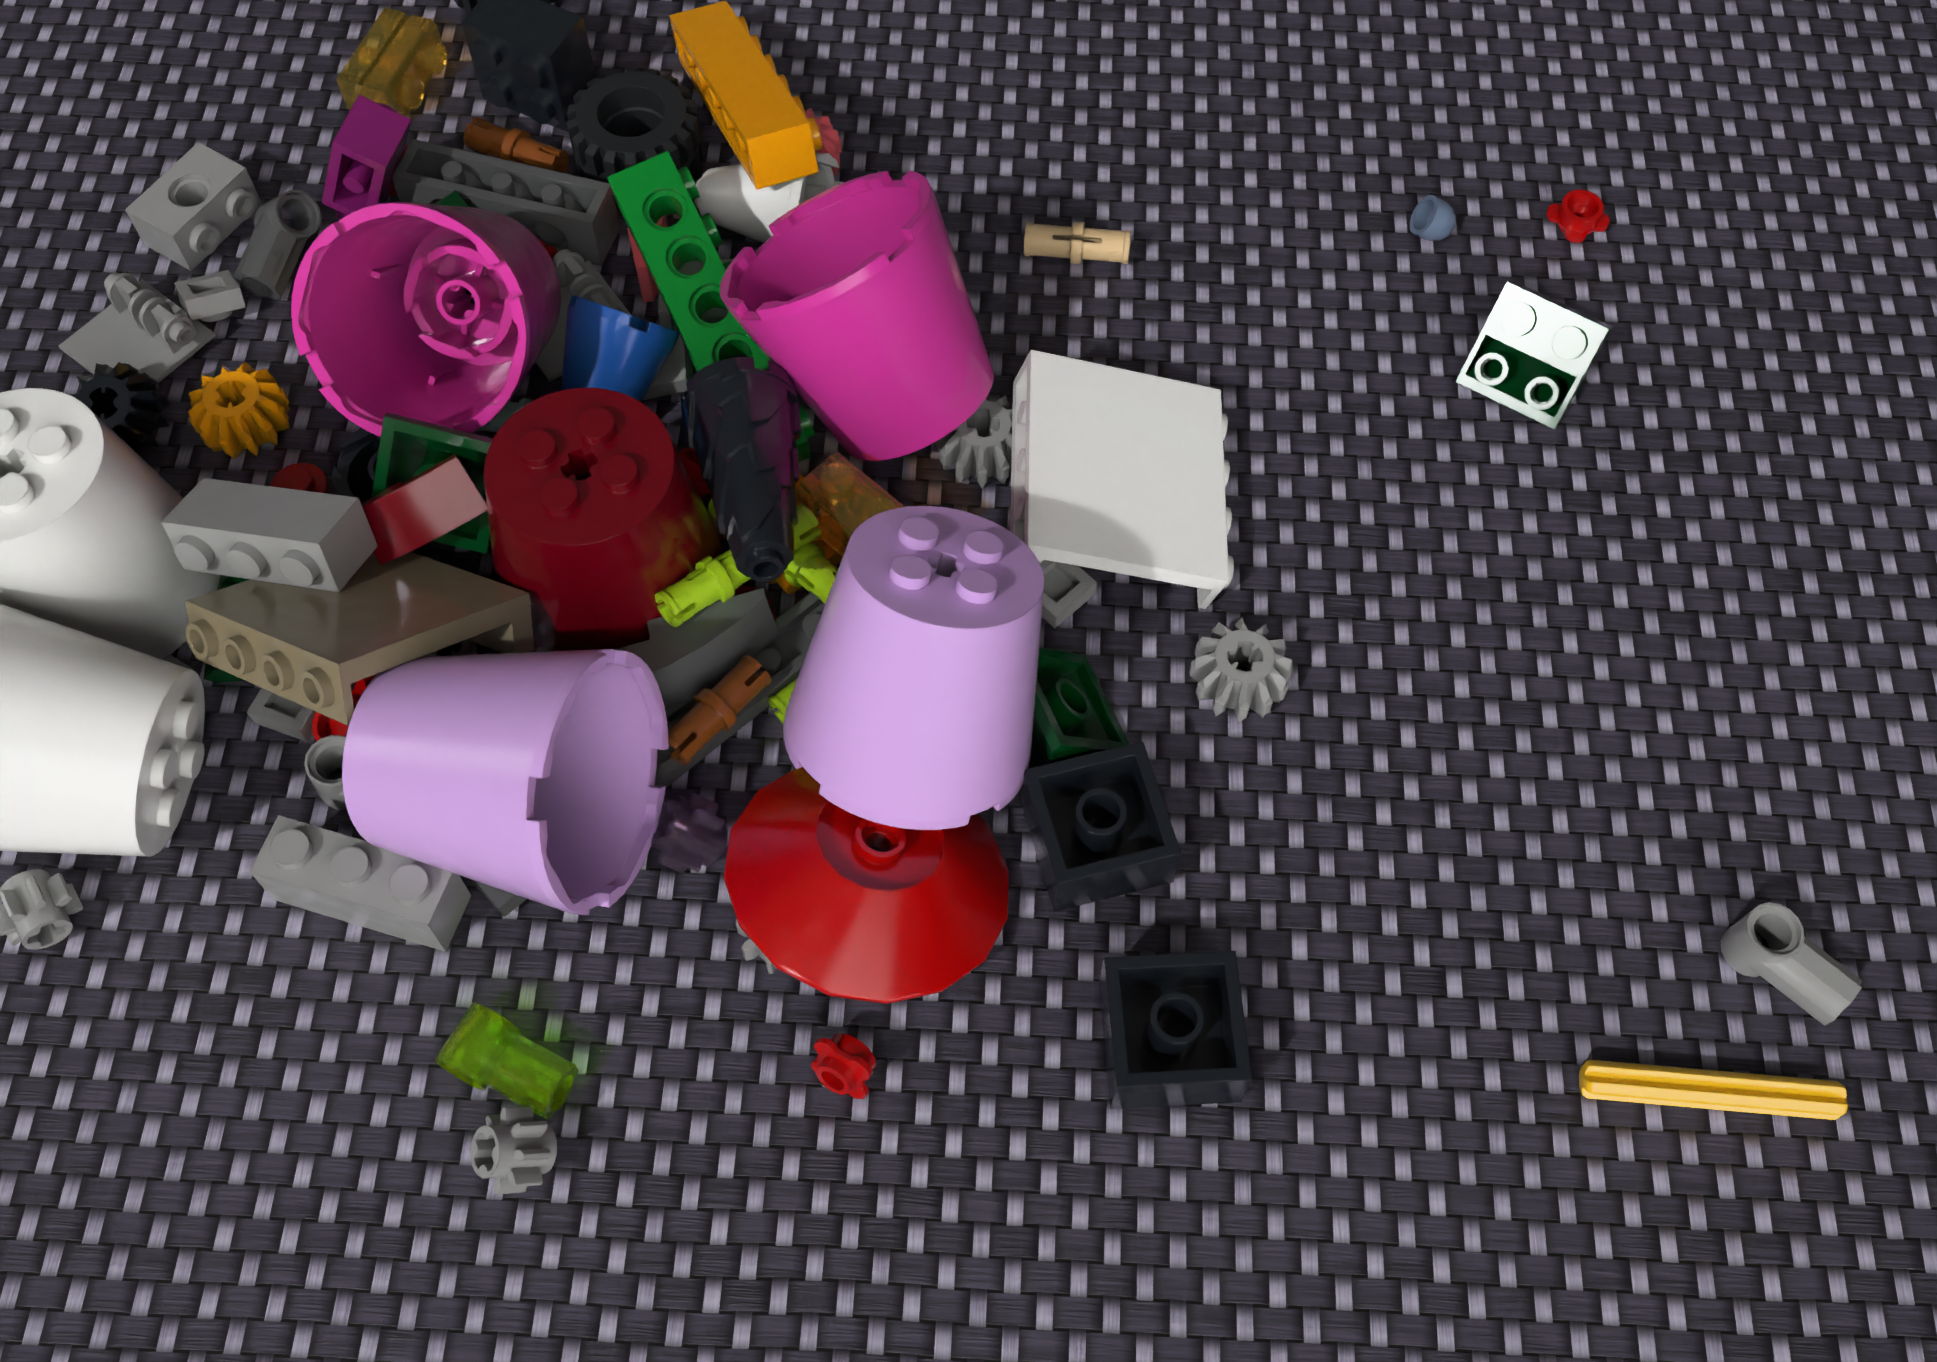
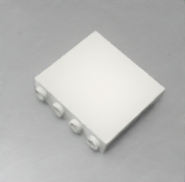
[1010,350,1234,609]

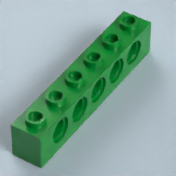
[607,151,815,463]

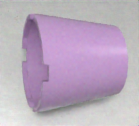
[783,506,1044,830]
[342,649,669,915]

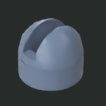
[1410,195,1456,241]

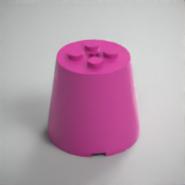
[720,171,994,461]
[291,202,561,437]

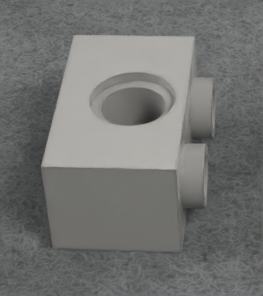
[125,142,262,271]

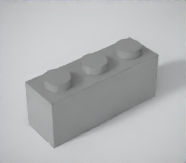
[161,478,377,592]
[249,815,472,952]

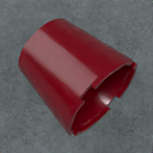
[484,388,725,652]

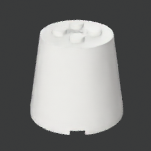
[0,388,220,659]
[0,604,205,857]

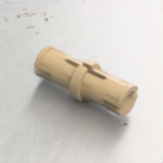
[1024,222,1131,265]

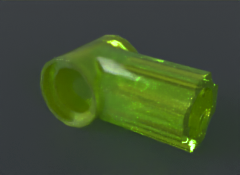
[434,1003,579,1120]

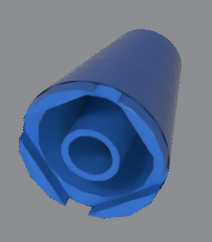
[561,295,679,402]

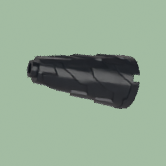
[680,357,801,582]

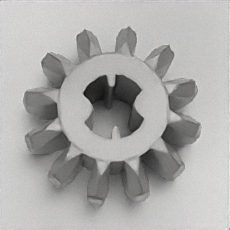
[935,395,1013,488]
[1189,617,1293,723]

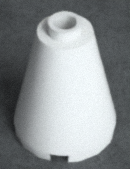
[694,152,844,243]

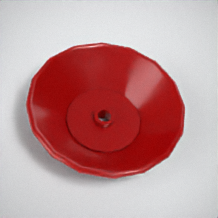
[723,767,1009,1004]

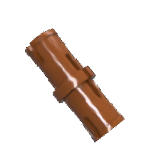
[463,116,569,173]
[665,655,772,766]

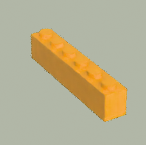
[669,0,822,190]

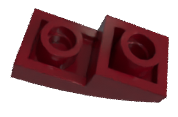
[361,454,487,565]

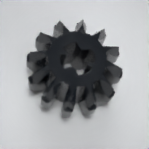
[70,362,170,455]

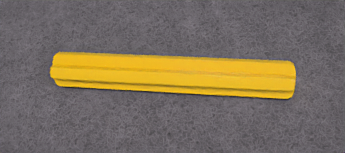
[1579,1060,1848,1120]

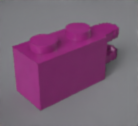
[322,94,411,220]

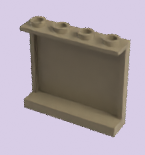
[185,552,535,725]

